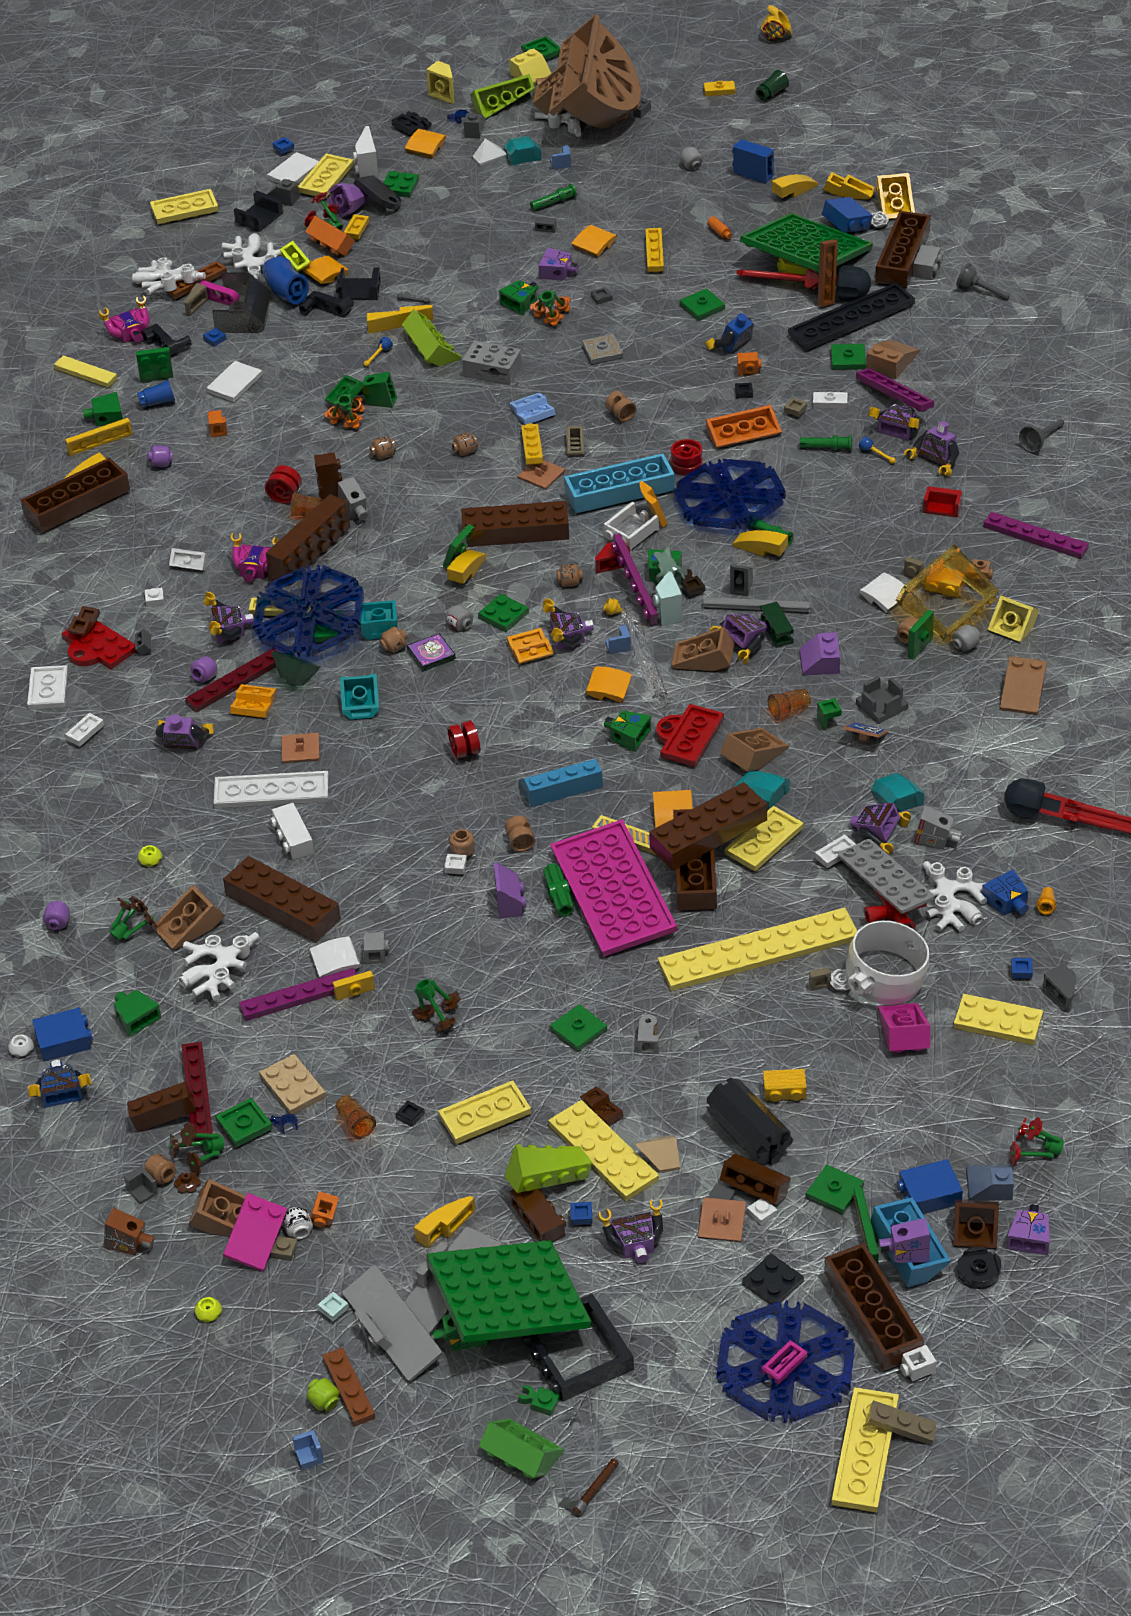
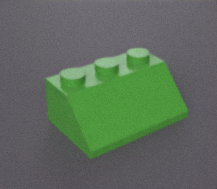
[479,1418,564,1479]

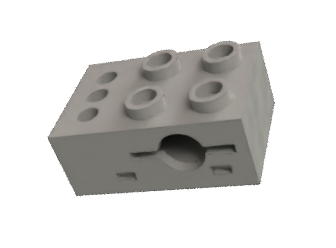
[462,340,522,385]

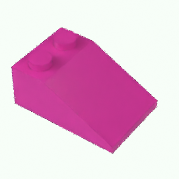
[878,1003,930,1053]
[223,1193,287,1272]

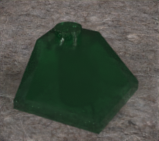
[272,651,320,687]

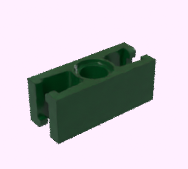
[760,602,794,648]

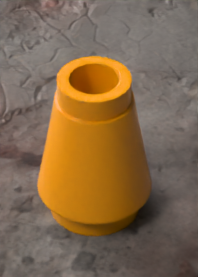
[1036,887,1056,915]

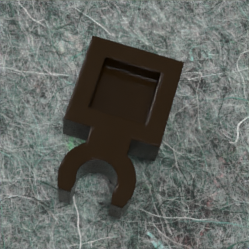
[681,569,705,597]

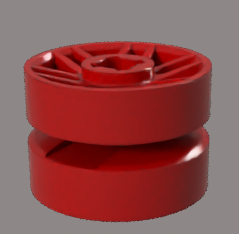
[671,439,703,476]
[265,465,302,504]
[447,720,481,759]

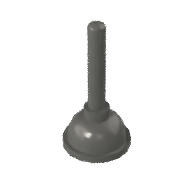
[956,263,1010,300]
[1019,419,1064,453]

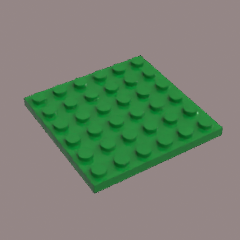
[740,213,873,273]
[426,1240,591,1343]

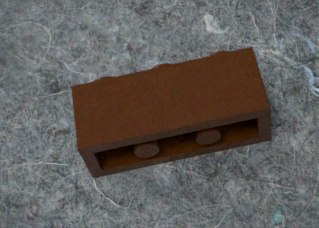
[314,452,343,503]
[127,1081,196,1132]
[720,1153,791,1205]
[510,1188,566,1243]

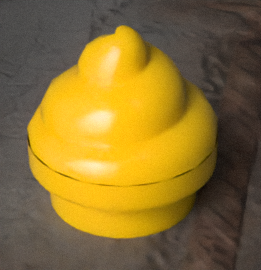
[603,598,622,616]

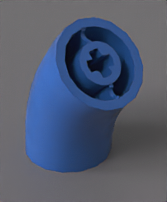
[262,257,309,304]

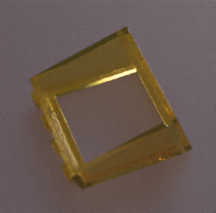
[895,544,999,641]

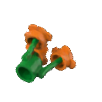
[530,290,571,326]
[324,394,365,429]

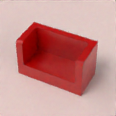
[923,486,962,518]

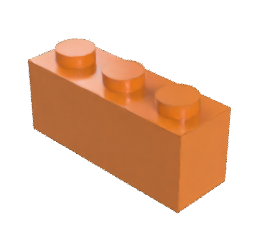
[305,216,355,256]

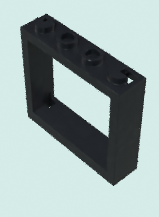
[521,1294,634,1401]

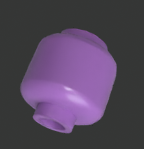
[147,445,173,468]
[190,656,218,683]
[43,901,70,930]

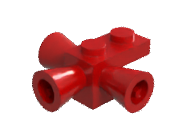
[864,890,927,930]

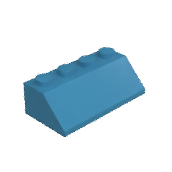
[519,759,603,807]
[871,1197,951,1287]

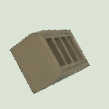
[184,283,208,316]
[566,426,584,456]

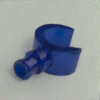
[447,110,469,124]
[270,1114,299,1134]

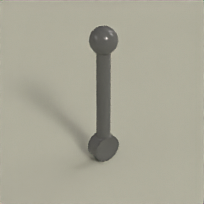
[397,294,430,304]

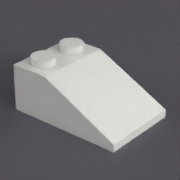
[353,126,379,178]

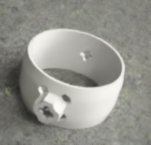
[846,921,929,1004]

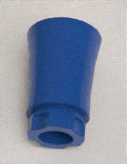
[137,380,175,408]

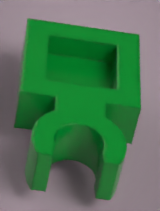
[518,1385,561,1416]

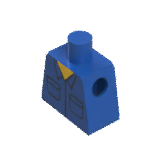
[982,869,1029,915]

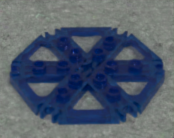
[673,459,786,530]
[253,565,364,657]
[717,1300,855,1423]

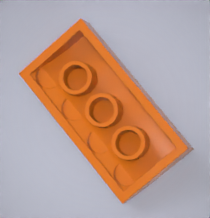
[705,405,782,448]

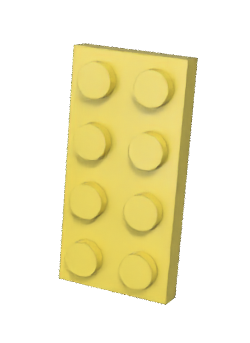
[298,153,354,199]
[150,189,219,224]
[725,806,804,871]
[954,994,1043,1045]
[438,1080,531,1144]

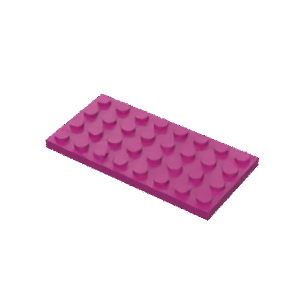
[550,819,678,957]

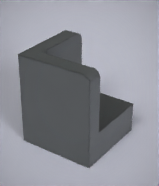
[124,1166,158,1204]

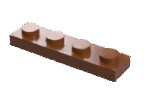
[818,239,838,307]
[165,261,227,299]
[322,1347,375,1426]

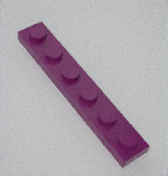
[856,368,934,412]
[983,512,1089,559]
[611,533,658,626]
[239,968,357,1021]

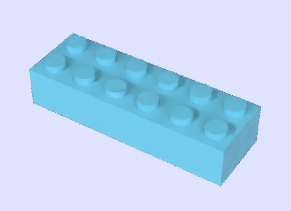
[564,453,675,514]

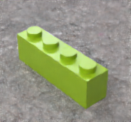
[470,74,535,119]
[402,309,462,366]
[504,1144,593,1193]

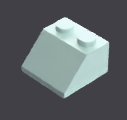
[653,571,682,626]

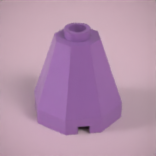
[329,183,369,218]

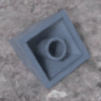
[967,1164,1014,1201]

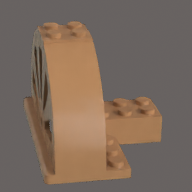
[533,14,641,128]

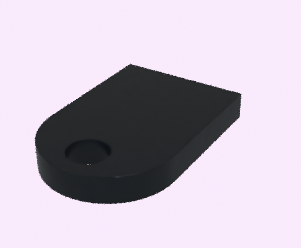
[353,175,402,210]

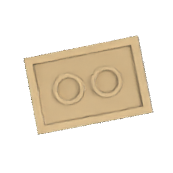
[259,1054,326,1115]

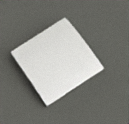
[859,573,912,613]
[310,936,361,978]

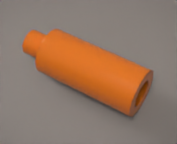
[707,216,732,239]

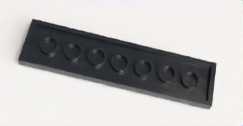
[788,282,915,350]

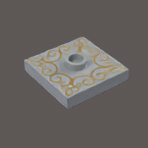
[582,334,623,364]

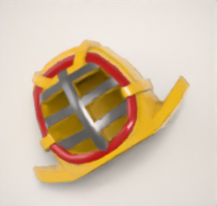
[761,5,792,40]

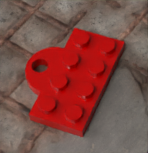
[61,621,137,669]
[656,704,724,767]

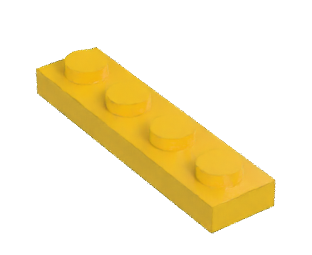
[645,228,664,272]
[65,418,133,456]
[521,423,543,465]

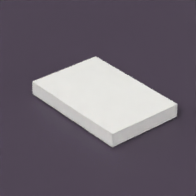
[267,152,319,183]
[206,361,263,402]
[27,665,68,709]

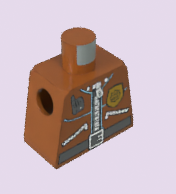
[104,1208,155,1255]

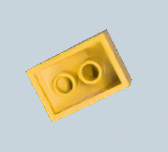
[876,173,915,220]

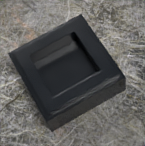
[735,382,753,399]
[395,1100,425,1127]

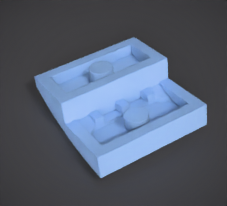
[509,393,556,425]

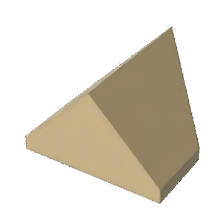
[635,1135,680,1173]

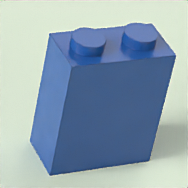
[732,139,774,184]
[822,197,873,233]
[32,1007,93,1062]
[897,1159,963,1214]

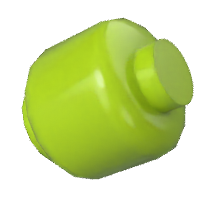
[306,1378,340,1412]

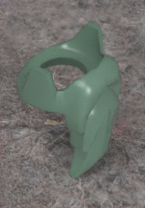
[654,547,685,584]

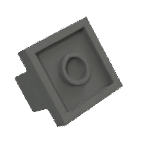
[856,676,908,724]

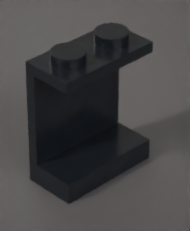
[234,191,283,232]
[336,267,381,300]

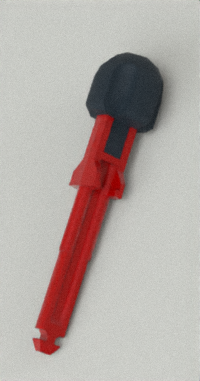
[737,266,871,299]
[1004,778,1131,834]

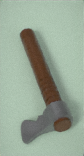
[559,1458,619,1516]

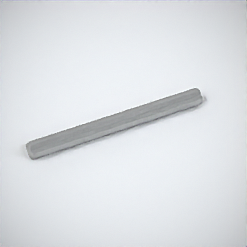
[703,597,811,612]

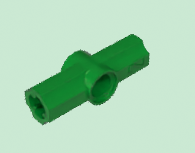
[543,863,574,917]

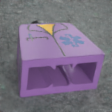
[538,248,579,280]
[1007,1204,1050,1255]
[879,1218,930,1263]

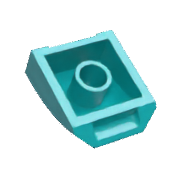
[504,136,541,166]
[359,600,398,641]
[340,674,379,720]
[735,771,790,811]
[871,773,924,812]

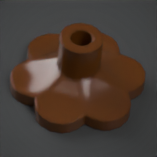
[174,1172,201,1194]

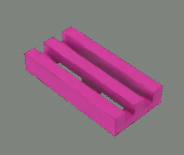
[761,1340,807,1384]

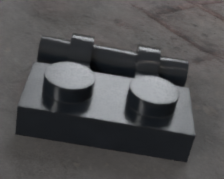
[391,111,432,135]

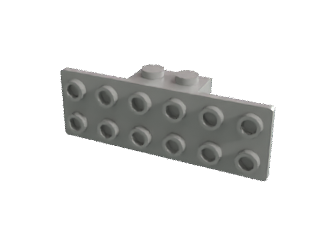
[838,839,935,914]
[404,1227,501,1335]
[342,1265,443,1382]

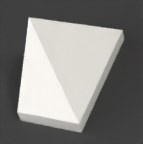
[473,139,507,166]

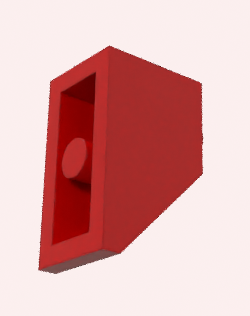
[595,539,630,574]

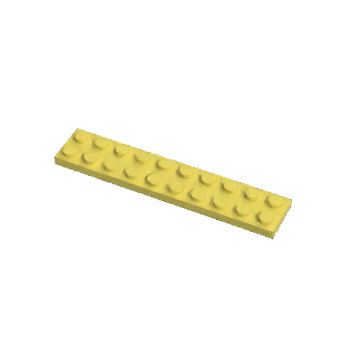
[658,907,857,991]

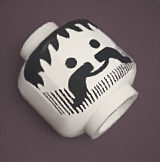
[282,1207,313,1240]

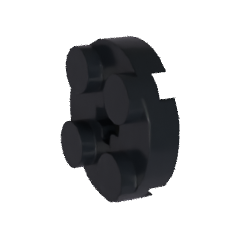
[957,1247,1002,1287]

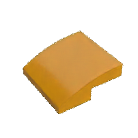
[404,129,447,158]
[571,225,617,258]
[302,256,349,284]
[639,481,668,528]
[507,628,554,664]
[585,666,632,703]
[230,684,276,718]
[653,790,693,828]

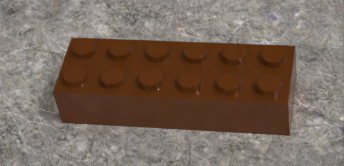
[875,210,931,287]
[20,457,130,533]
[266,494,350,587]
[461,501,569,547]
[649,782,767,871]
[673,809,717,910]
[223,856,341,943]
[824,1243,924,1371]

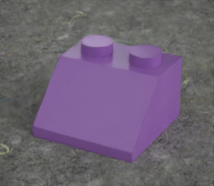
[800,632,840,676]
[494,863,526,918]

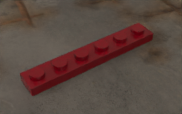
[185,648,285,713]
[181,1041,213,1142]

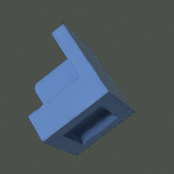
[550,145,571,169]
[606,625,631,654]
[292,1430,323,1470]

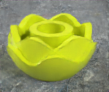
[138,845,162,867]
[194,1297,222,1323]

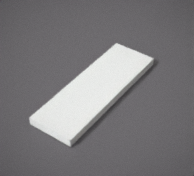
[214,771,329,808]

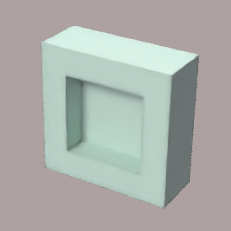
[317,1292,349,1322]

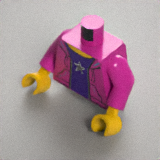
[98,295,150,343]
[231,533,278,582]

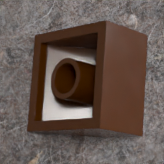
[953,1199,999,1248]

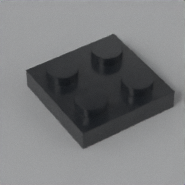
[742,1253,804,1308]

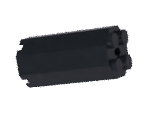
[707,1077,793,1165]

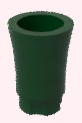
[755,70,789,101]

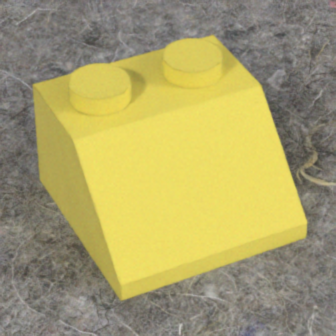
[509,49,551,85]
[426,61,455,104]
[987,596,1040,642]

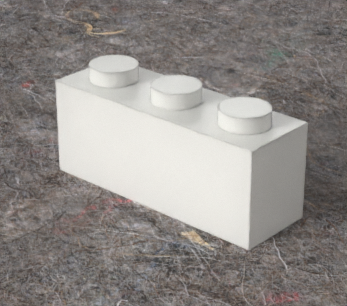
[270,803,314,860]

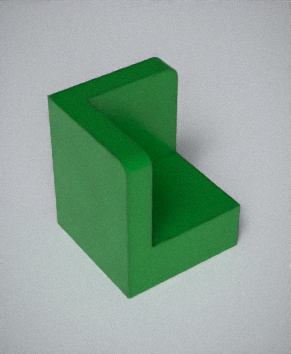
[817,698,842,730]

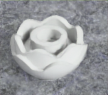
[870,211,889,229]
[830,969,850,992]
[8,1034,34,1058]

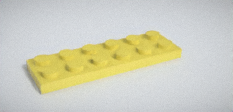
[548,1100,659,1201]
[832,1387,899,1512]

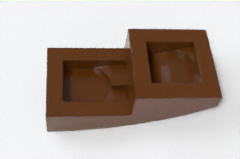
[67,606,100,636]
[580,1086,624,1126]

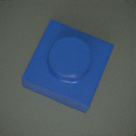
[272,137,294,154]
[203,328,227,347]
[1011,958,1033,978]
[570,1202,593,1225]

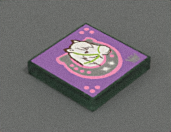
[407,633,456,671]

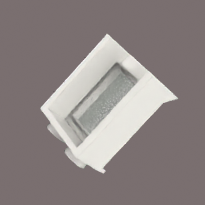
[604,501,659,552]

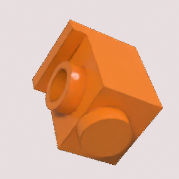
[737,352,762,377]
[208,410,228,437]
[310,1191,339,1228]

